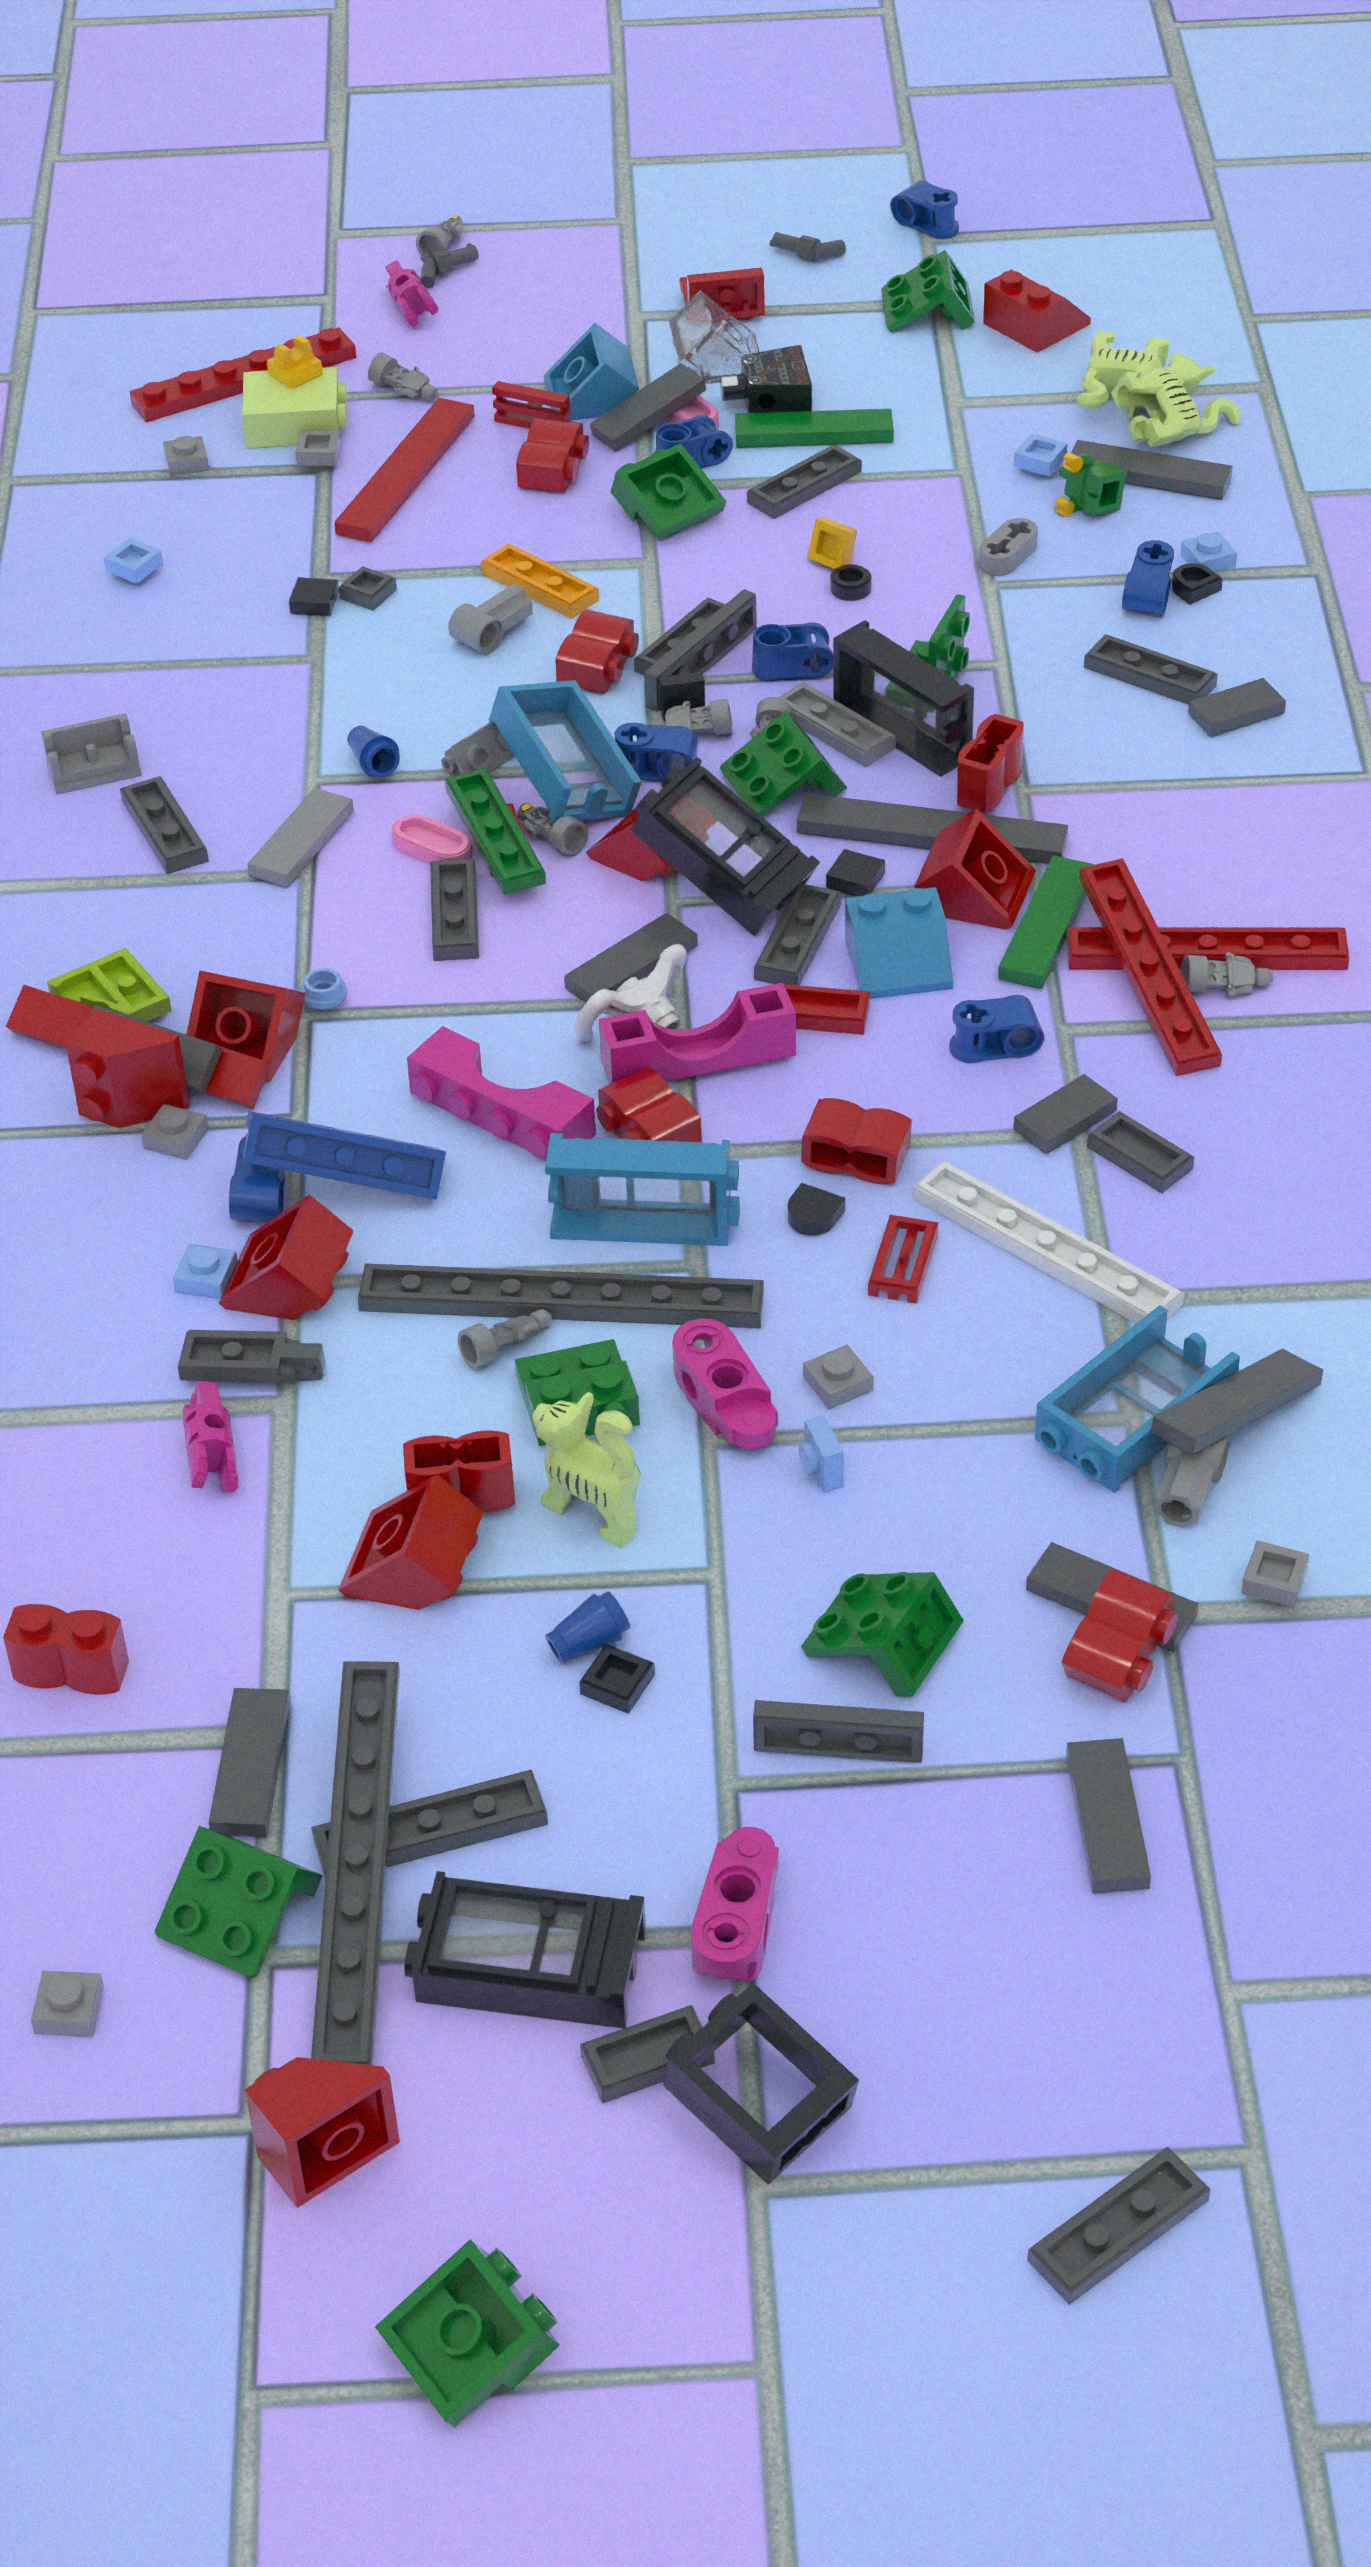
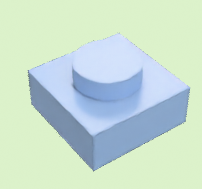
[1014,433,1068,477]
[1180,531,1237,572]
[104,538,163,584]
[173,1243,238,1299]
[798,1415,844,1492]

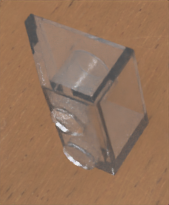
[669,290,760,384]

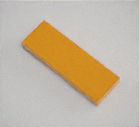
[481,543,599,619]

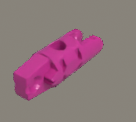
[385,260,439,327]
[182,1380,239,1493]

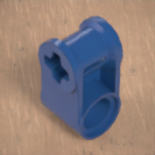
[890,180,959,239]
[656,415,733,468]
[1122,540,1174,615]
[752,622,833,681]
[614,722,698,781]
[949,995,1045,1063]
[229,1134,286,1221]

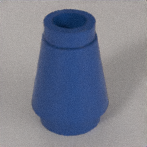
[347,725,400,777]
[545,1591,630,1663]

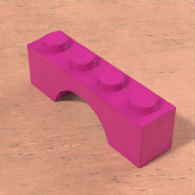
[599,982,796,1084]
[407,1026,596,1159]

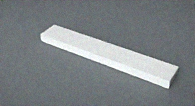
[913,1160,1184,1324]

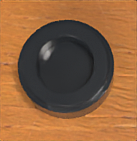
[830,564,872,601]

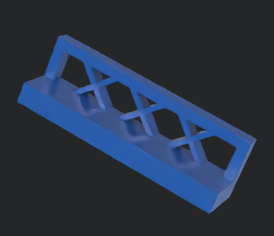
[242,1111,446,1200]

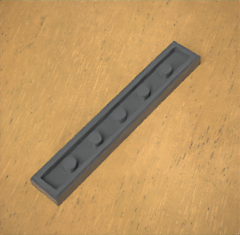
[797,793,1069,864]

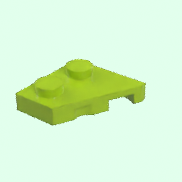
[47,947,172,1022]

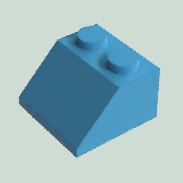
[543,322,639,420]
[845,887,953,999]

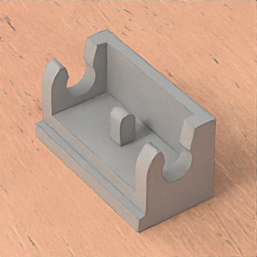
[41,713,142,794]

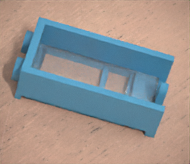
[488,680,642,823]
[545,1133,740,1246]
[1035,1305,1240,1493]

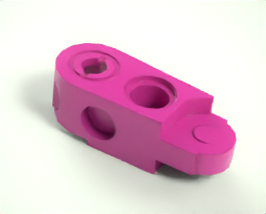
[672,1318,778,1449]
[691,1827,779,1982]

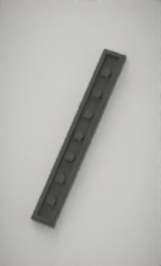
[358,1263,764,1328]
[311,1661,400,2065]

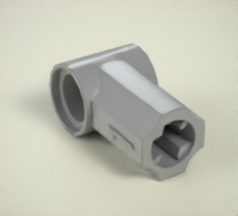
[448,584,533,654]
[1154,1437,1230,1528]

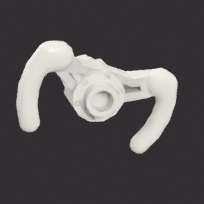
[574,944,686,1042]

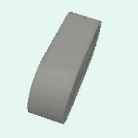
[979,518,1038,576]

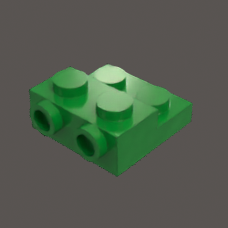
[610,443,726,540]
[514,1339,640,1446]
[375,2239,560,2428]

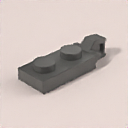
[178,1330,326,1383]

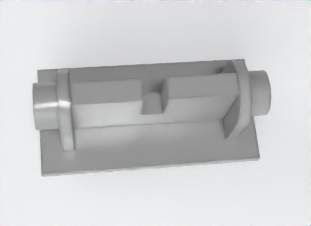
[441,722,515,774]

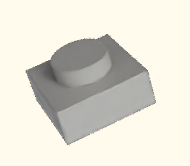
[295,430,341,468]
[163,436,209,476]
[141,1104,208,1160]
[803,1344,874,1409]
[1241,1540,1310,1607]
[31,1970,104,2037]

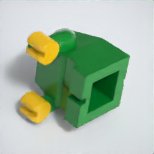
[1054,453,1127,517]

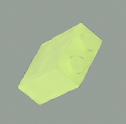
[242,367,347,449]

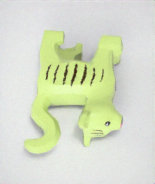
[1076,331,1169,420]
[1110,353,1241,447]
[532,1392,642,1548]

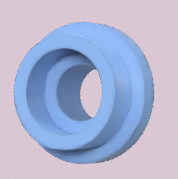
[300,968,347,1010]

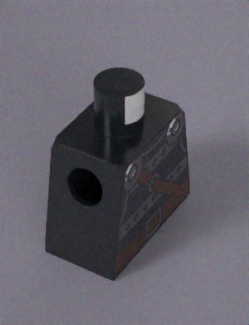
[720,345,812,413]

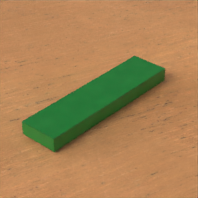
[735,408,894,448]
[445,768,546,895]
[998,855,1095,989]

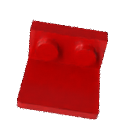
[679,267,765,324]

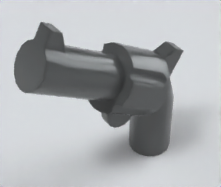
[769,232,846,261]
[420,243,479,288]

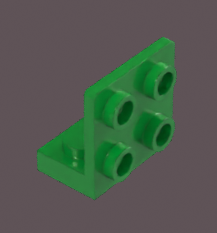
[881,250,975,332]
[887,594,970,712]
[720,710,847,817]
[801,1572,964,1696]
[155,1826,323,1977]

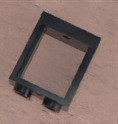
[663,1983,859,2185]

